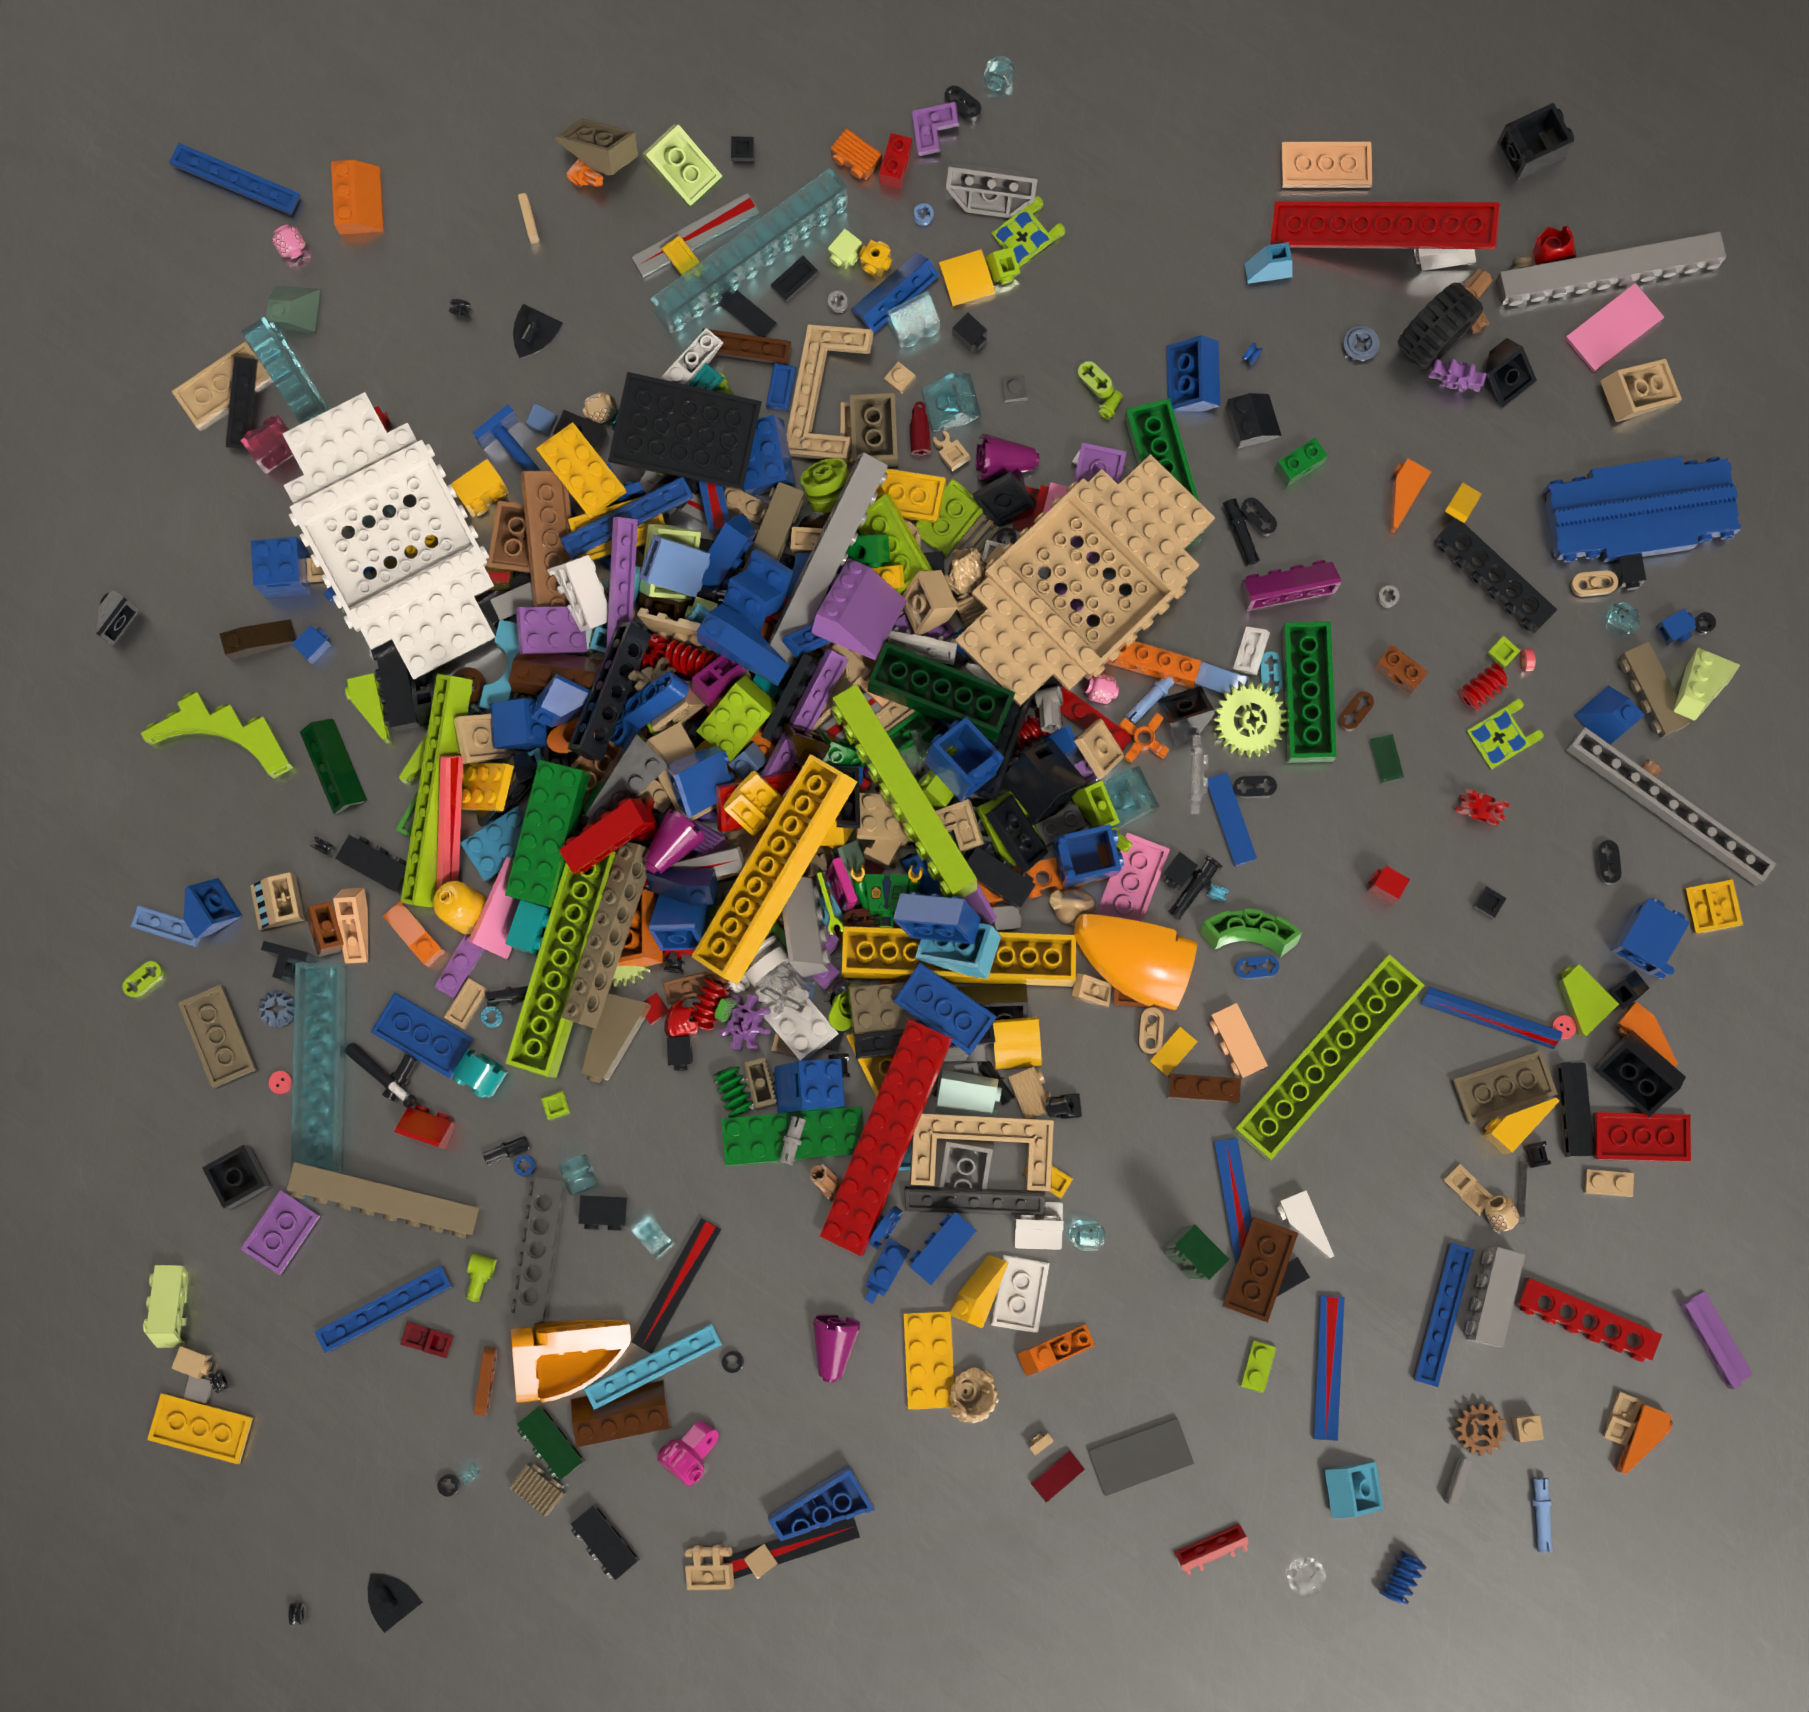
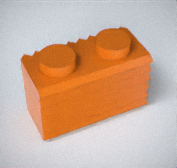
[831,128,883,181]

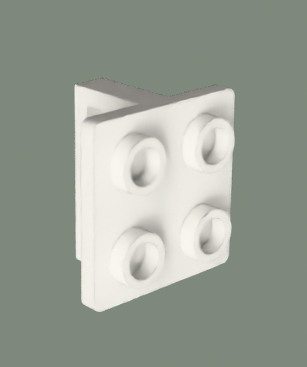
[1015,1202,1064,1250]

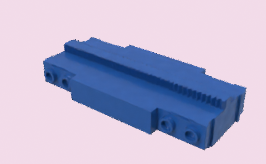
[1543,456,1741,563]

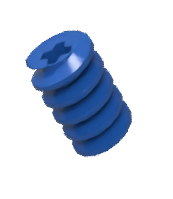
[1379,1550,1427,1605]

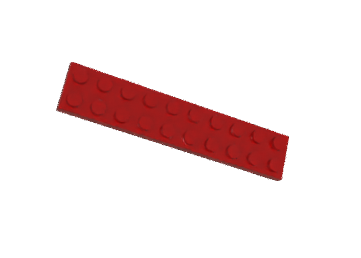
[1270,201,1501,250]
[820,1019,953,1256]

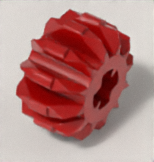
[640,634,669,670]

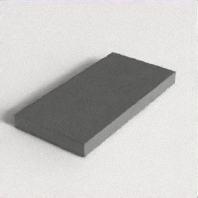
[1088,1418,1194,1496]

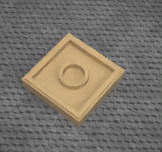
[1074,718,1125,779]

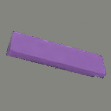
[1679,1292,1752,1389]

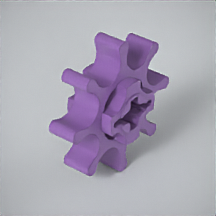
[1429,359,1486,392]
[718,994,771,1050]

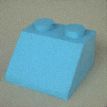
[1325,1462,1384,1518]

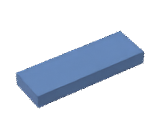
[130,905,200,948]

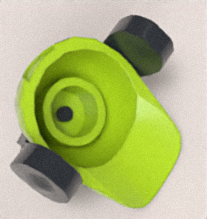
[828,979,857,1031]

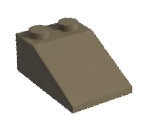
[555,118,638,175]

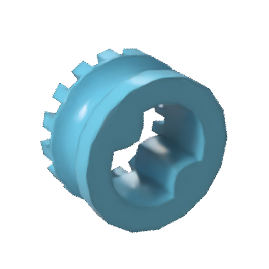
[1206,884,1229,902]
[481,1006,503,1028]

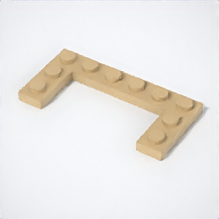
[786,325,874,462]
[910,1114,1054,1191]

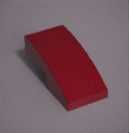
[400,1321,453,1358]
[1031,1451,1085,1502]

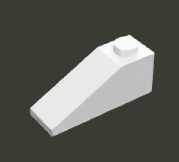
[1276,1191,1334,1258]

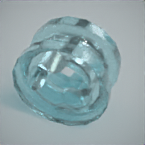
[457,1463,481,1486]

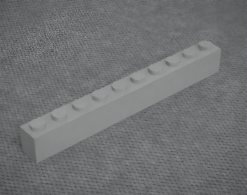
[1496,232,1726,306]
[768,453,888,668]
[1566,727,1777,886]

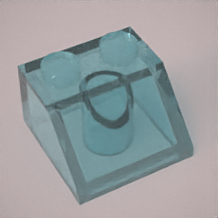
[887,291,940,348]
[921,372,981,432]
[1104,766,1160,828]

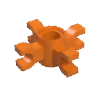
[1119,713,1170,764]

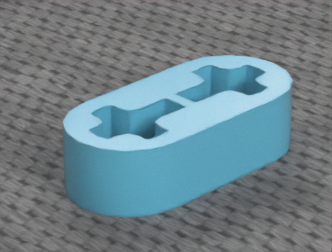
[1259,651,1282,696]

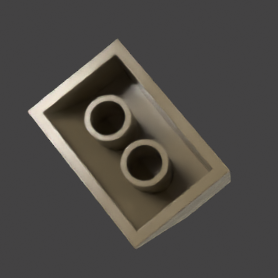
[850,393,898,467]

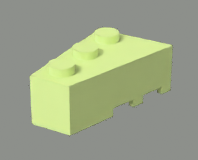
[1674,648,1740,721]
[143,1265,188,1348]

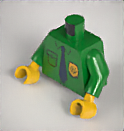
[850,864,923,928]

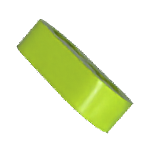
[1078,361,1114,398]
[122,961,164,998]

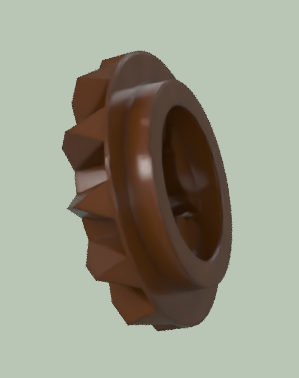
[452,667,486,703]

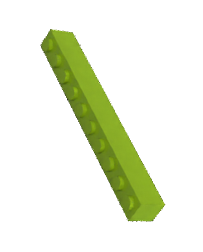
[400,674,473,908]

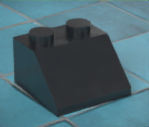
[1226,393,1282,449]

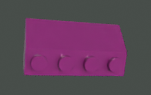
[1241,560,1341,611]

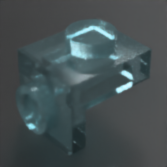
[632,1217,673,1258]

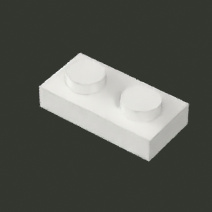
[1233,626,1270,675]

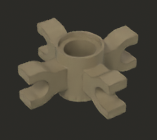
[627,657,676,697]

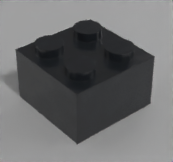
[202,1145,271,1210]

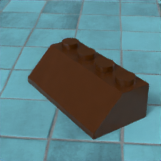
[508,652,602,695]
[571,1380,673,1447]

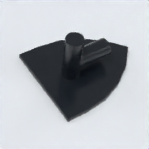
[513,304,563,359]
[368,1574,423,1633]

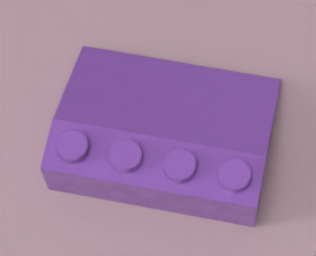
[811,558,907,660]

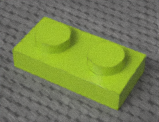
[1240,1340,1276,1393]

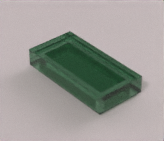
[1369,734,1404,784]

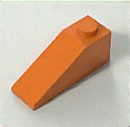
[1390,458,1431,534]
[383,901,446,967]
[1616,1404,1673,1474]

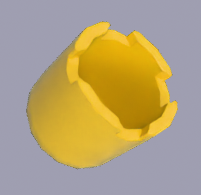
[433,881,488,934]

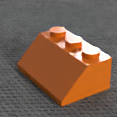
[331,160,384,235]
[617,889,663,967]

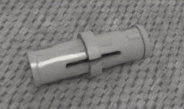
[779,1116,806,1166]

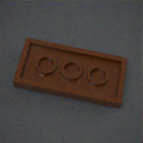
[1222,1217,1298,1323]

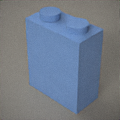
[639,534,710,598]

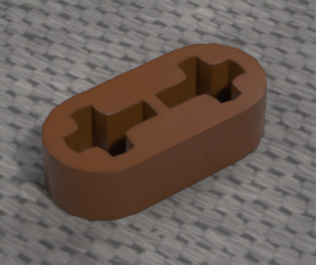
[1338,691,1374,731]
[843,908,880,928]

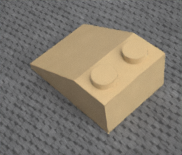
[1600,359,1682,422]

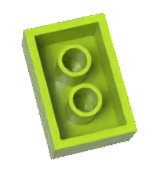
[697,675,777,762]

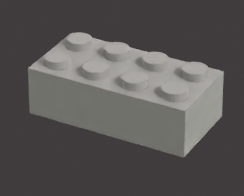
[1465,1247,1525,1348]

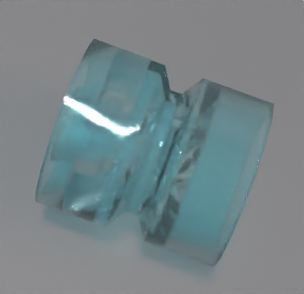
[558,1154,598,1196]

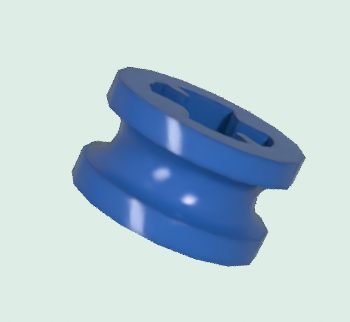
[1242,342,1263,365]
[514,1155,536,1176]

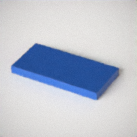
[893,963,997,1055]
[371,992,475,1079]

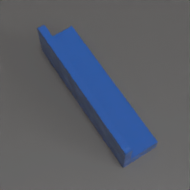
[851,253,939,332]

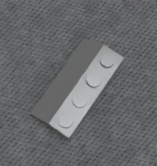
[782,877,831,977]

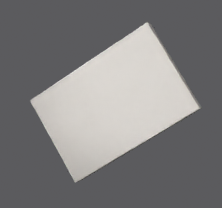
[991,1255,1050,1333]

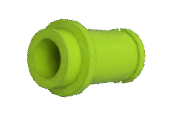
[1098,390,1123,420]

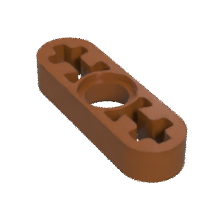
[474,1346,497,1417]

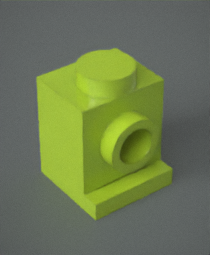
[985,247,1020,285]

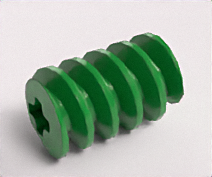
[712,1066,753,1118]

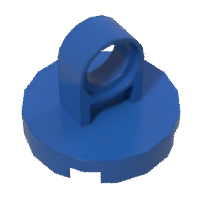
[868,1206,904,1249]

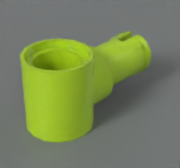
[466,1253,497,1302]

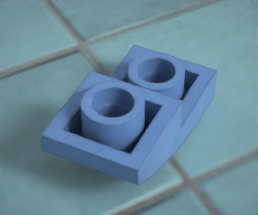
[1195,661,1249,695]

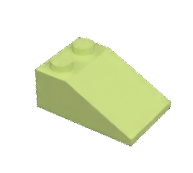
[641,124,722,206]

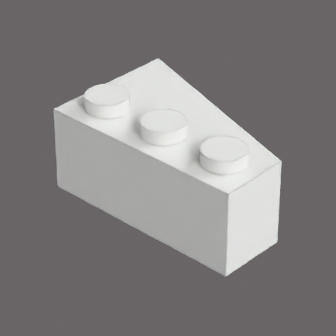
[547,555,609,632]

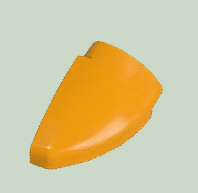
[1074,914,1197,1010]
[510,1320,631,1403]

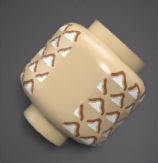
[583,391,618,424]
[1485,1196,1520,1231]

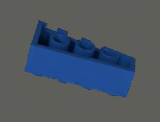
[768,1465,875,1541]

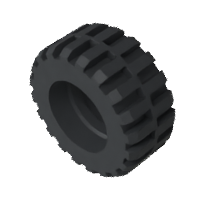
[1398,282,1483,369]

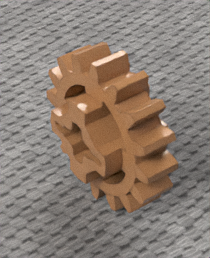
[1454,1403,1508,1456]

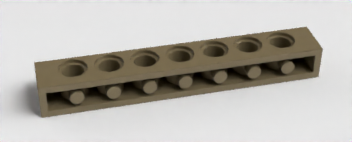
[562,842,648,1029]

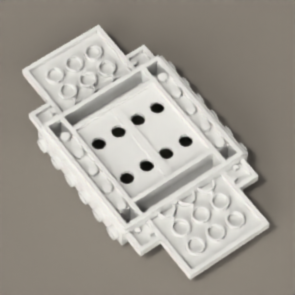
[283,392,496,680]

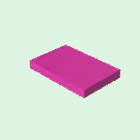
[825,857,858,915]

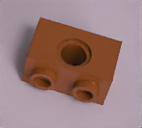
[1374,644,1428,695]
[306,901,344,957]

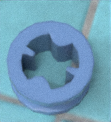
[913,203,934,226]

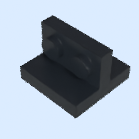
[973,469,1036,526]
[261,941,318,984]

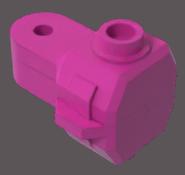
[657,1421,719,1486]

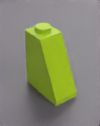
[1558,964,1619,1038]

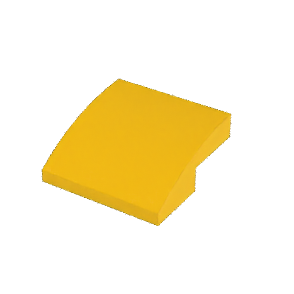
[938,249,995,306]
[723,770,784,836]
[1686,879,1743,934]
[993,1017,1042,1069]

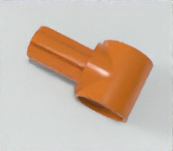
[566,159,604,187]

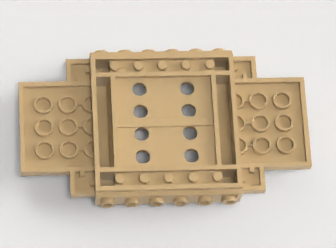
[955,454,1215,706]

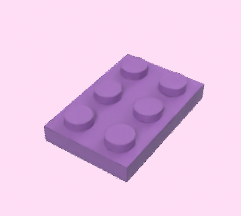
[516,606,587,654]
[241,1190,320,1275]

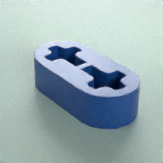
[1235,955,1279,980]

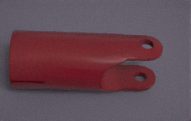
[909,401,931,456]

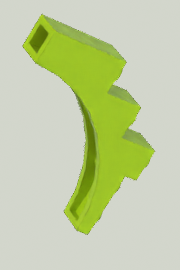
[141,692,293,778]

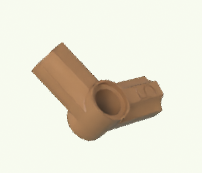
[1464,268,1493,334]
[809,1164,842,1203]

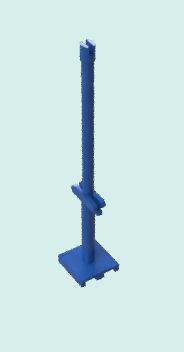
[473,404,640,606]

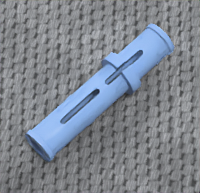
[1124,677,1174,725]
[1533,1478,1553,1553]

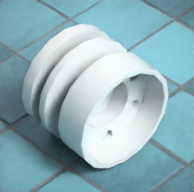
[745,930,789,987]

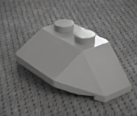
[946,164,1038,218]

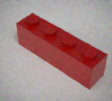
[559,797,654,874]

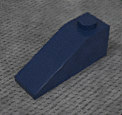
[646,868,719,905]

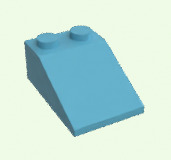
[915,923,1001,979]

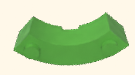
[1200,908,1302,957]

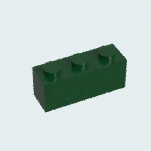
[517,1405,585,1481]

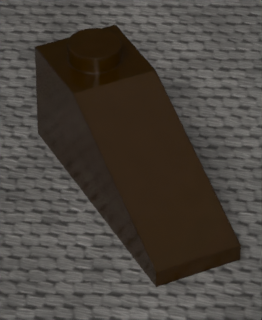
[220,619,296,661]

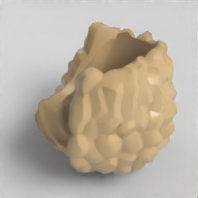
[944,547,986,595]
[950,1367,999,1423]

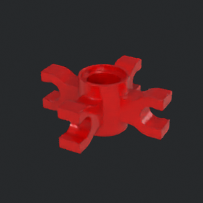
[1455,789,1510,826]

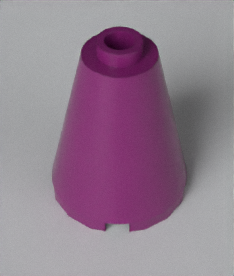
[976,434,1040,480]
[643,809,706,874]
[813,1314,860,1383]

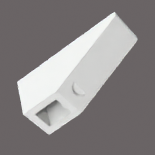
[661,328,723,385]

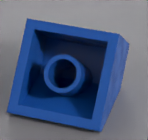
[490,698,547,751]

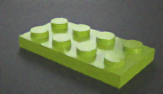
[857,494,933,595]

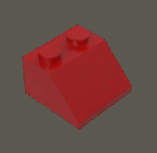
[394,1105,455,1149]

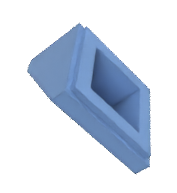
[526,404,557,436]

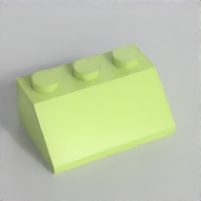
[639,523,701,600]

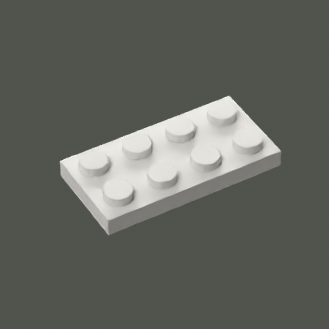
[746,967,838,1061]

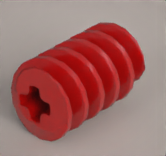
[665,640,717,677]
[1457,662,1508,711]
[1013,711,1048,757]
[689,977,730,1030]

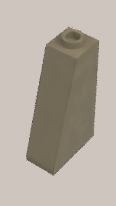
[581,993,651,1083]

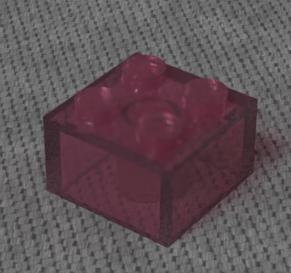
[240,415,293,474]

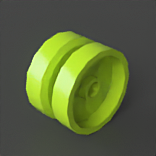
[800,458,850,513]

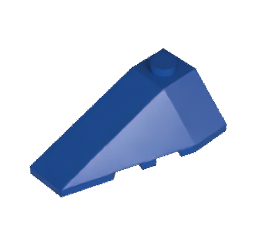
[696,604,790,686]

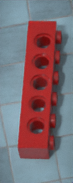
[1515,1278,1662,1363]

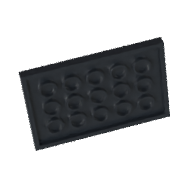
[608,372,762,491]

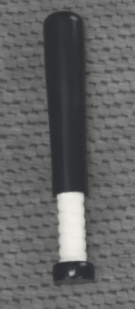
[345,1043,417,1108]

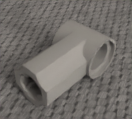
[1035,686,1063,733]
[943,1045,987,1063]

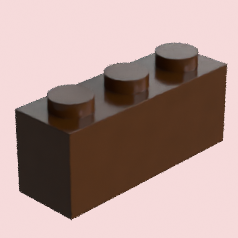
[1167,1074,1241,1104]

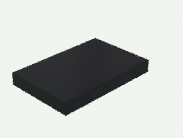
[985,794,1048,874]

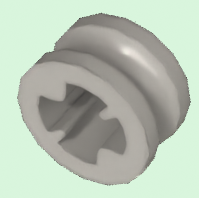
[828,290,848,313]
[1377,585,1400,608]

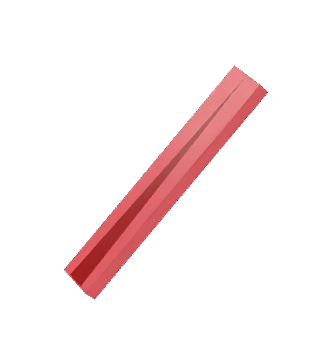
[436,755,463,891]

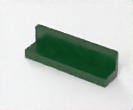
[300,719,366,814]

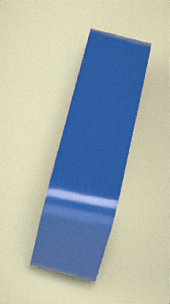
[610,672,689,747]

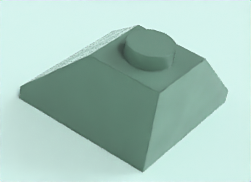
[266,285,321,333]
[831,840,865,891]

